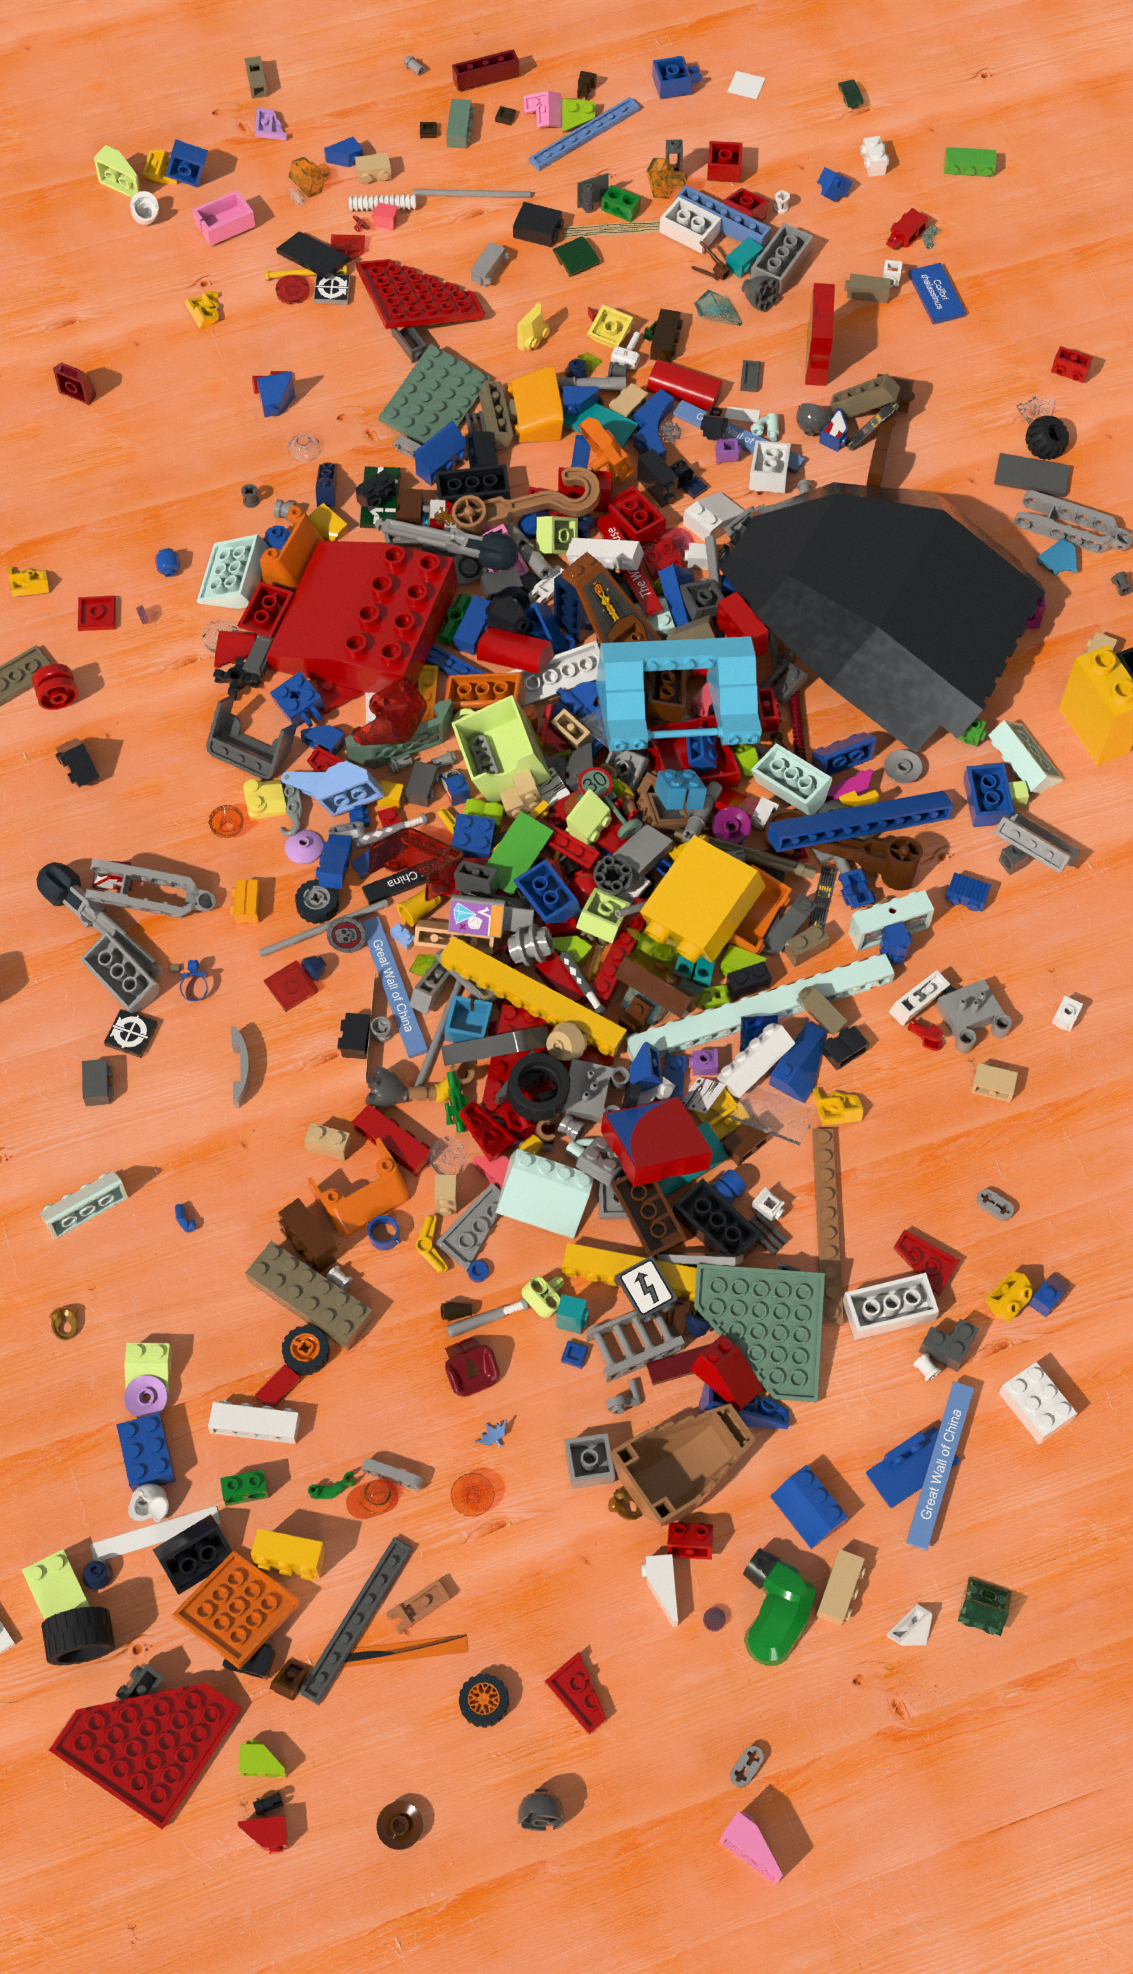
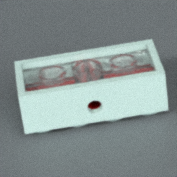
[848,890,934,952]

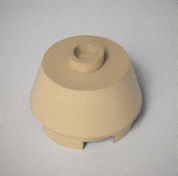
[546,1022,587,1062]

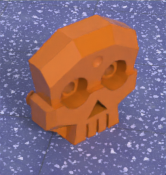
[578,417,635,483]

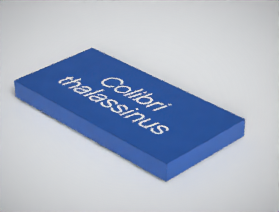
[908,263,966,324]

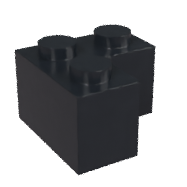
[55,738,99,787]

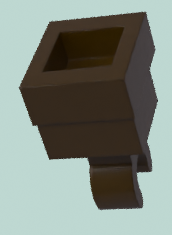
[577,71,597,100]

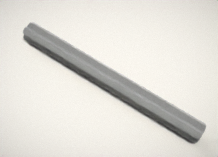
[705,536,726,638]

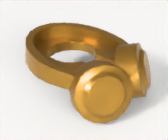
[49,1306,78,1340]
[608,1487,642,1521]

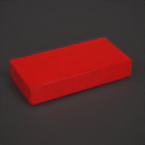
[255,1364,301,1408]

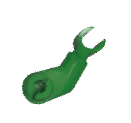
[308,1471,357,1499]

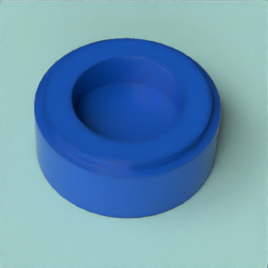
[468,1260,489,1283]

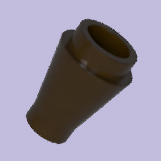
[440,1301,472,1322]

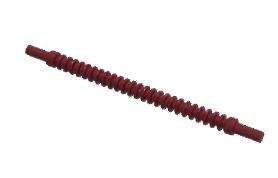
[789,689,807,813]

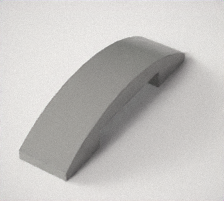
[231,1026,251,1108]

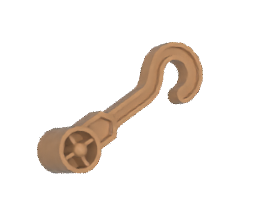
[452,467,601,536]

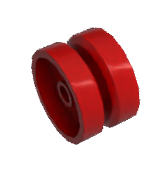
[31,664,79,710]

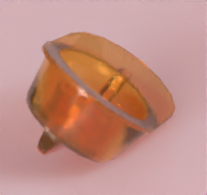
[346,1480,398,1519]

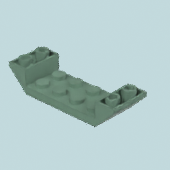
[345,699,453,769]

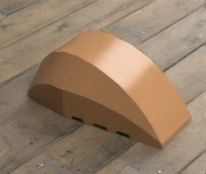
[610,1403,755,1526]

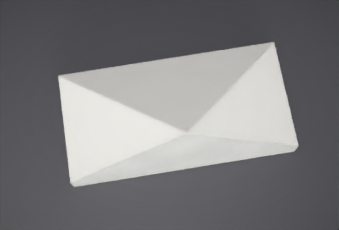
[886,1604,932,1646]

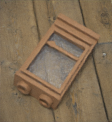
[637,792,715,834]

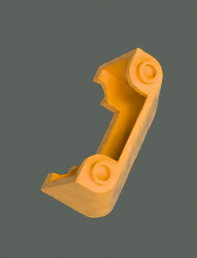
[507,366,563,443]

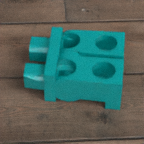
[675,954,716,988]

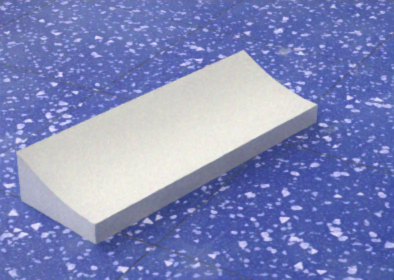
[507,641,600,707]

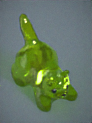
[627,927,680,968]

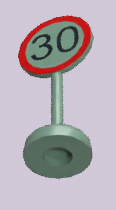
[578,767,643,840]

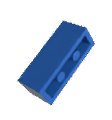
[453,595,491,655]
[316,834,353,889]

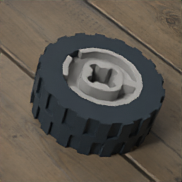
[295,879,339,924]

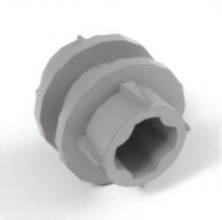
[508,924,554,966]

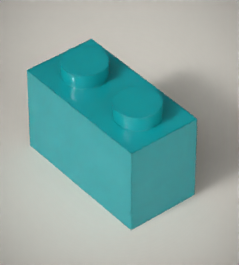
[726,237,764,278]
[556,1294,590,1334]

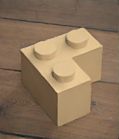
[499,770,544,820]

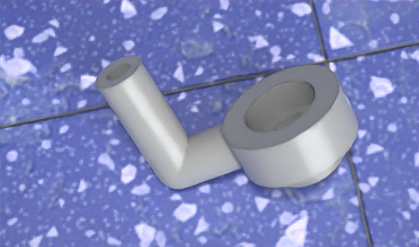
[606,1380,641,1414]

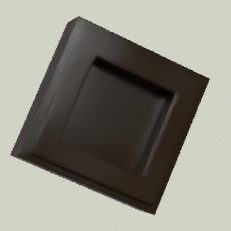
[495,106,516,126]
[420,122,437,138]

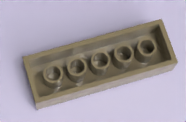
[245,1241,374,1351]

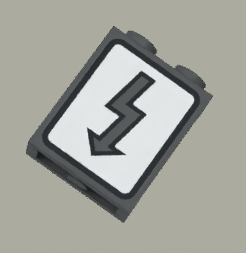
[613,1255,678,1324]

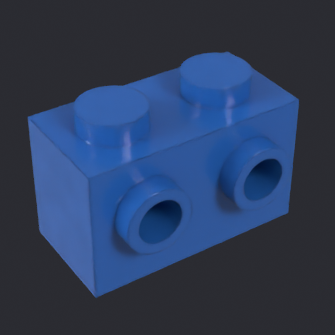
[686,727,718,775]
[880,922,912,965]

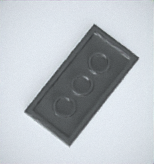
[994,453,1070,497]

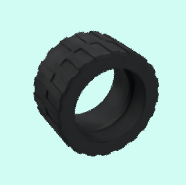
[507,1053,571,1122]
[41,1606,115,1666]

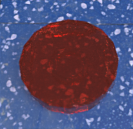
[275,275,310,304]

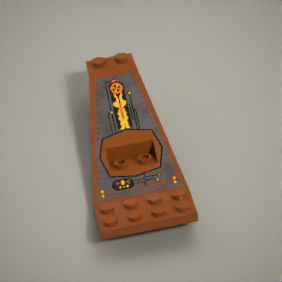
[561,552,697,686]

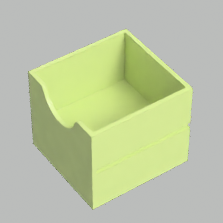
[452,695,552,803]

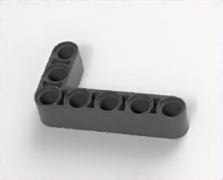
[441,1026,549,1066]

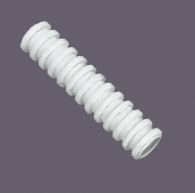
[349,194,416,211]

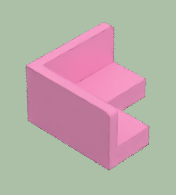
[524,91,562,128]

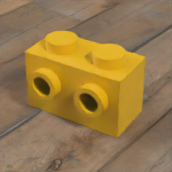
[985,1271,1036,1322]

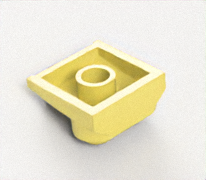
[517,302,550,351]
[587,305,634,348]
[243,779,287,821]

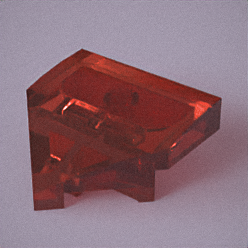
[330,234,365,261]

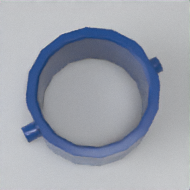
[367,1215,401,1251]

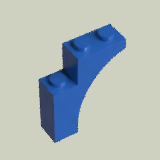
[634,389,674,461]

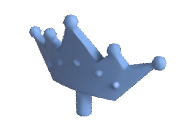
[474,1420,507,1447]

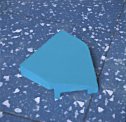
[1037,539,1077,575]

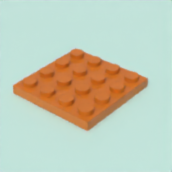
[172,1550,300,1670]

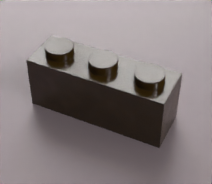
[650,309,683,363]

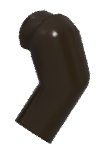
[770,731,789,751]

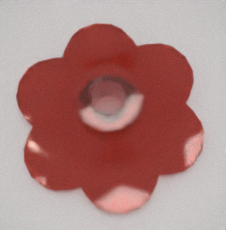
[352,215,370,232]

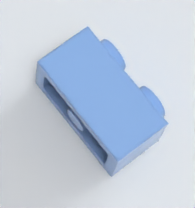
[390,923,415,951]

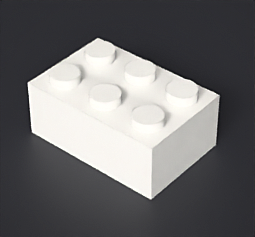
[660,197,721,254]
[999,1362,1077,1444]

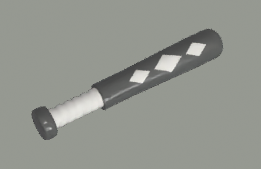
[559,951,607,1016]

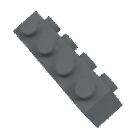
[115,1663,165,1701]

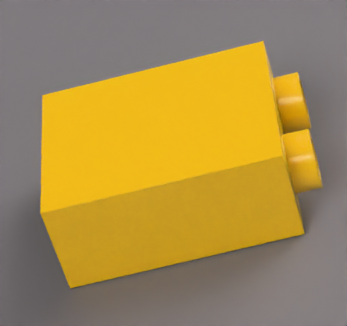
[1059,644,1133,766]
[640,835,766,963]

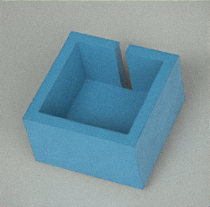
[654,769,707,810]
[444,995,493,1043]

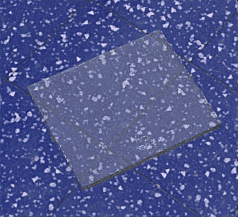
[731,1084,818,1146]

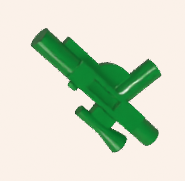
[445,1071,468,1133]

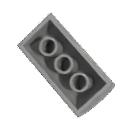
[80,931,160,1013]

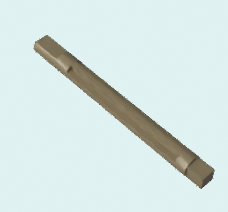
[673,828,817,880]

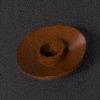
[376,1801,423,1850]

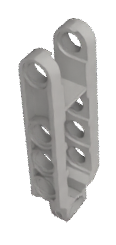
[1014,490,1132,554]
[85,859,216,918]

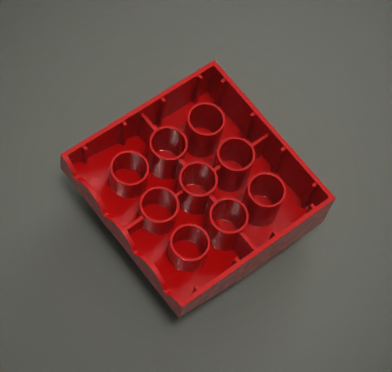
[266,541,458,702]

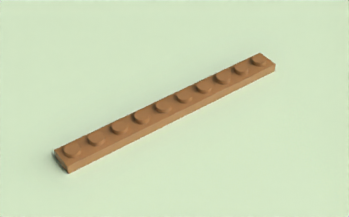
[812,1129,844,1326]

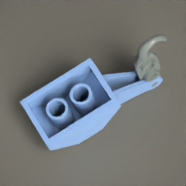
[280,761,384,836]

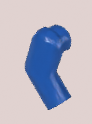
[563,633,576,650]
[175,1204,196,1233]

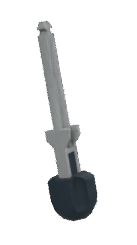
[375,518,519,570]
[36,862,162,977]

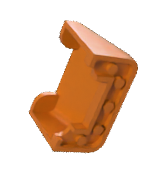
[260,505,324,594]
[726,864,792,954]

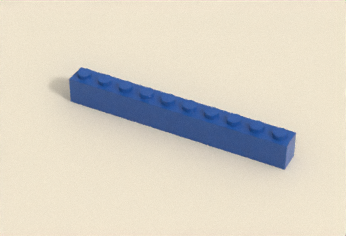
[767,790,954,852]

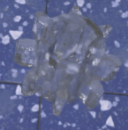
[659,421,682,444]

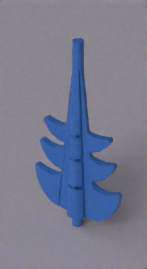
[552,681,650,776]

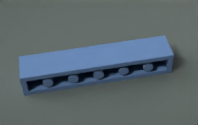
[676,185,771,249]

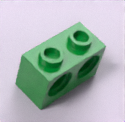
[601,185,641,222]
[220,1469,269,1506]

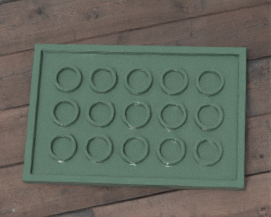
[378,344,491,445]

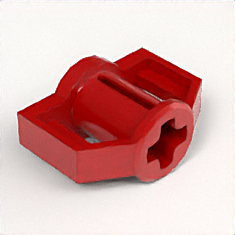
[502,1100,538,1133]

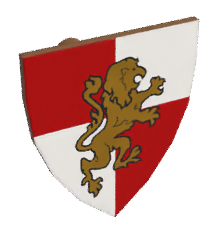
[429,499,456,532]

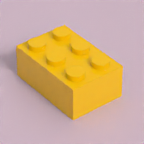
[251,1528,326,1581]

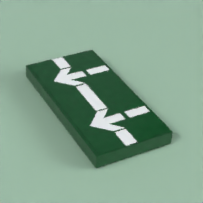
[360,466,401,528]

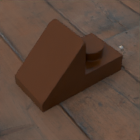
[619,994,654,1035]
[269,1659,309,1700]

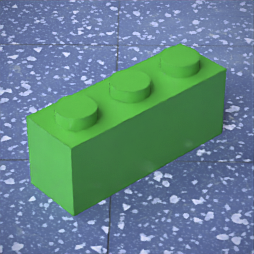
[944,147,996,177]

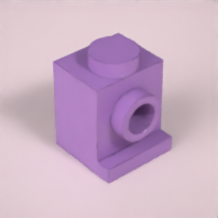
[715,438,742,465]
[689,1048,718,1076]

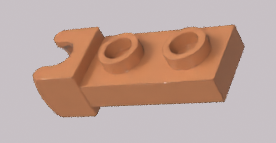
[386,1579,450,1634]

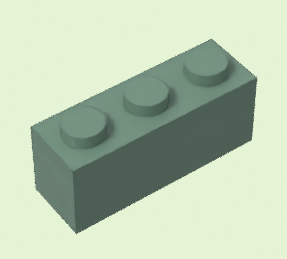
[446,99,474,149]

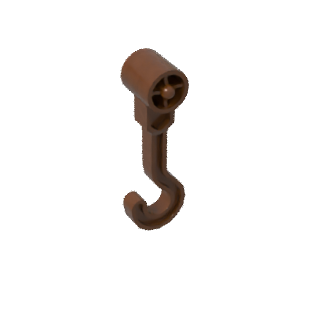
[866,373,915,487]
[764,809,923,891]

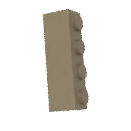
[829,374,900,419]
[479,380,513,450]

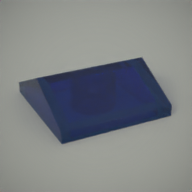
[740,1014,778,1052]

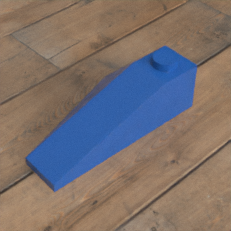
[769,1022,826,1104]
[699,1383,789,1429]

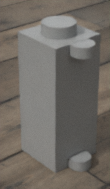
[471,242,510,287]

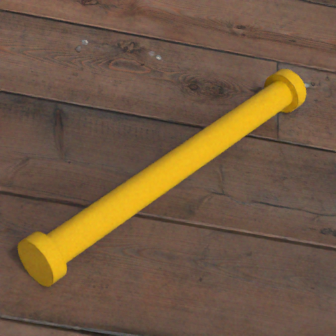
[264,265,347,281]

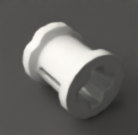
[774,190,790,214]
[326,1265,353,1291]
[913,1353,942,1382]

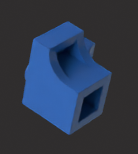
[817,167,853,202]

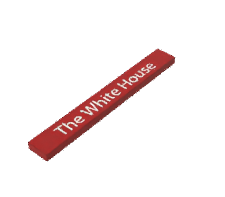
[595,513,663,617]

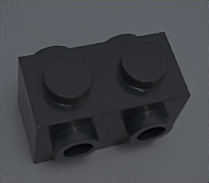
[700,406,728,440]
[355,470,396,512]

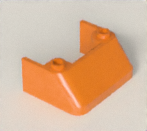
[308,1138,409,1237]

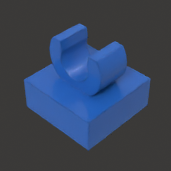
[349,805,370,827]

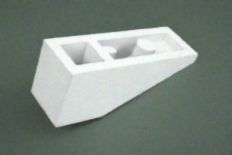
[889,970,950,1026]
[641,1554,678,1627]

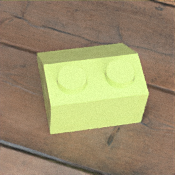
[536,516,578,555]
[566,789,612,846]
[576,888,631,943]
[124,1342,173,1393]

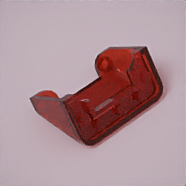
[351,676,427,745]

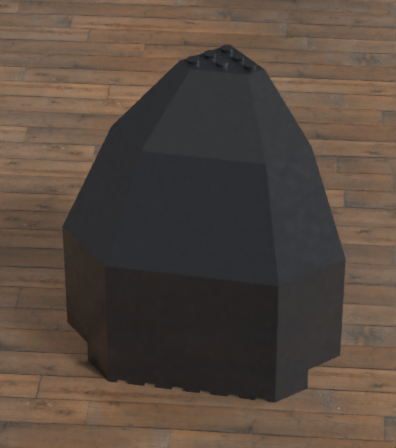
[718,482,1046,754]

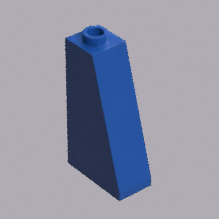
[658,564,695,627]

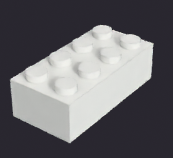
[842,1273,939,1340]

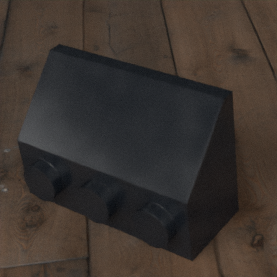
[152,1514,232,1595]

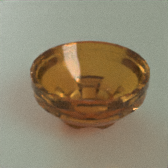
[209,805,244,838]

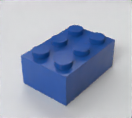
[116,1413,176,1492]

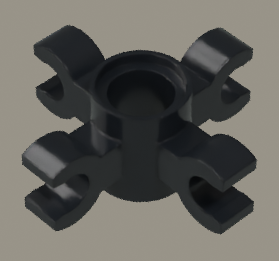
[213,656,260,701]

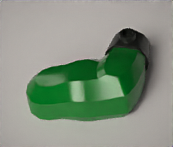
[743,1548,816,1666]

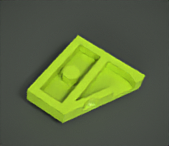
[562,98,595,132]

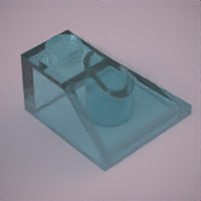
[694,289,743,326]

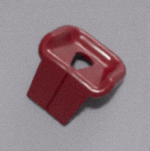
[445,1337,500,1397]

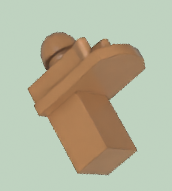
[634,770,658,798]

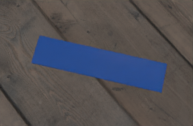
[571,435,590,469]

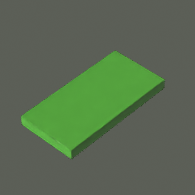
[485,811,554,897]

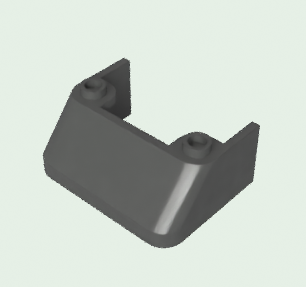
[206,695,298,780]

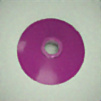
[712,807,751,844]

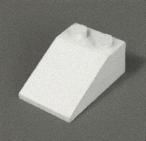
[749,440,791,493]
[683,492,744,541]

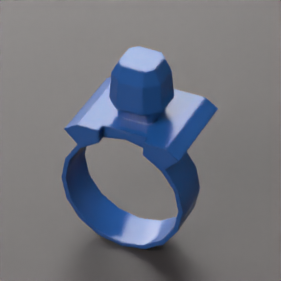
[180,960,208,1002]

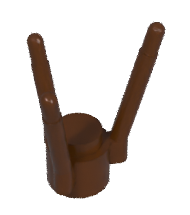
[691,241,731,281]

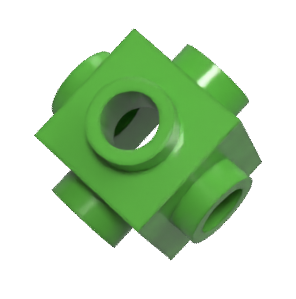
[956,718,987,747]

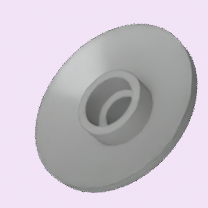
[884,750,922,783]

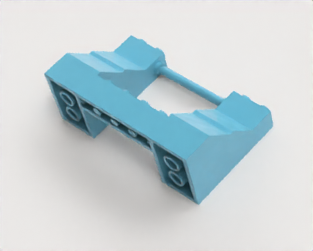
[596,636,762,751]

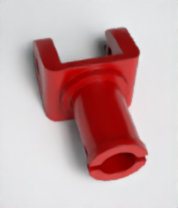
[908,1019,943,1051]

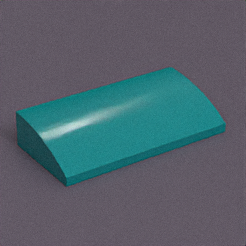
[657,1121,728,1197]

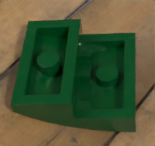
[553,236,600,277]

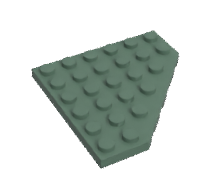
[694,1264,825,1403]

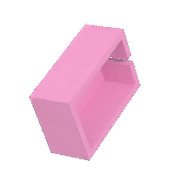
[192,190,255,246]

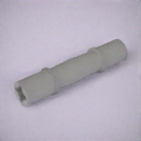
[557,376,626,392]
[682,782,722,841]

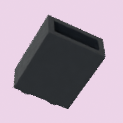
[513,202,564,247]
[637,449,678,507]

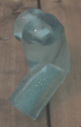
[922,225,938,249]

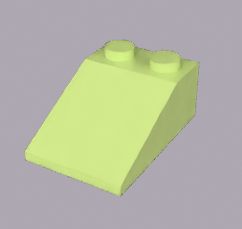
[94,145,140,198]
[22,1549,90,1619]

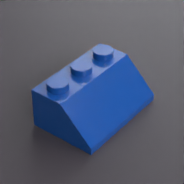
[414,421,468,486]
[521,602,569,655]
[811,732,876,776]
[963,763,1015,827]
[513,859,581,924]
[770,1465,848,1549]

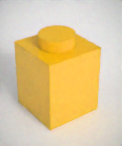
[377,780,405,811]

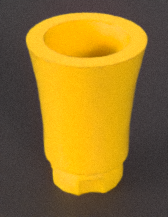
[396,887,441,927]

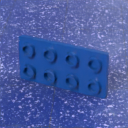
[866,1427,960,1508]

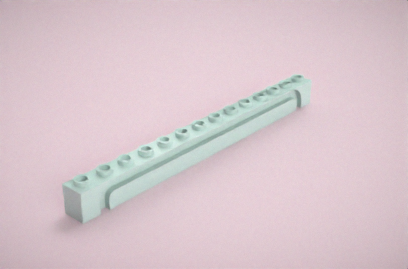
[625,954,895,1062]

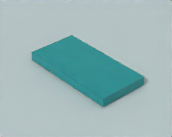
[563,403,638,449]

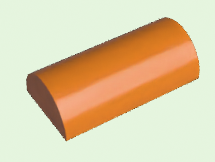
[445,672,525,711]

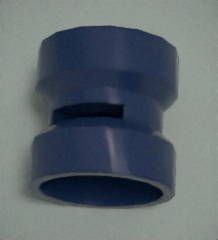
[578,514,596,538]

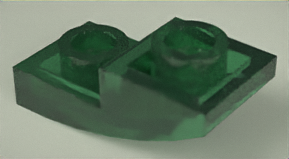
[838,79,864,108]

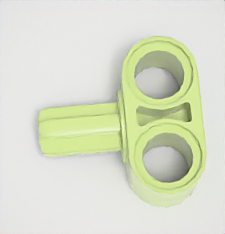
[522,1276,565,1318]

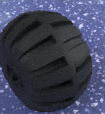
[1025,415,1069,460]

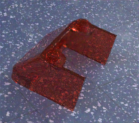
[368,828,464,902]

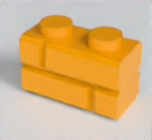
[230,879,261,923]

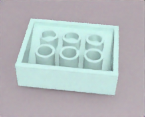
[196,534,270,609]
[495,1149,594,1239]

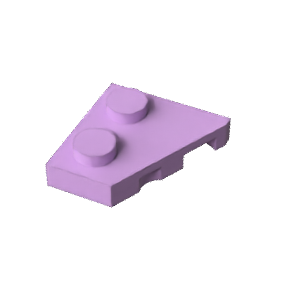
[255,108,287,141]

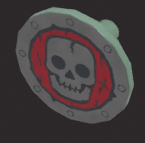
[327,916,366,953]

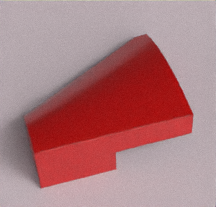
[214,631,256,669]

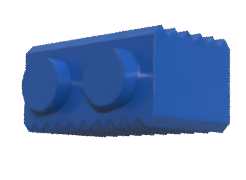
[945,872,991,912]

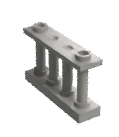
[994,811,1081,874]
[585,1311,685,1383]

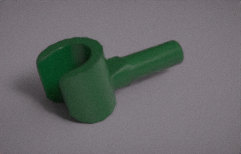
[643,321,657,341]

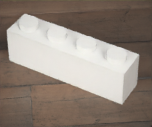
[566,538,644,570]
[716,1023,795,1098]
[208,1400,300,1444]

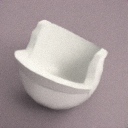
[130,191,159,225]
[128,1483,169,1523]

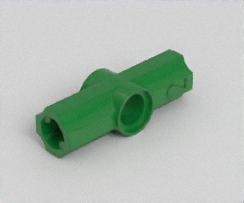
[437,593,472,646]

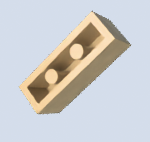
[816,1549,866,1626]

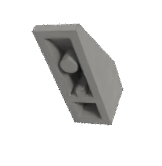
[409,960,452,1014]

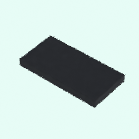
[276,231,350,279]

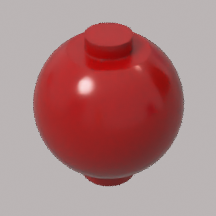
[568,869,598,908]

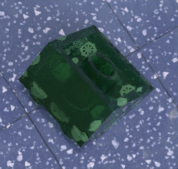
[957,1577,1012,1636]

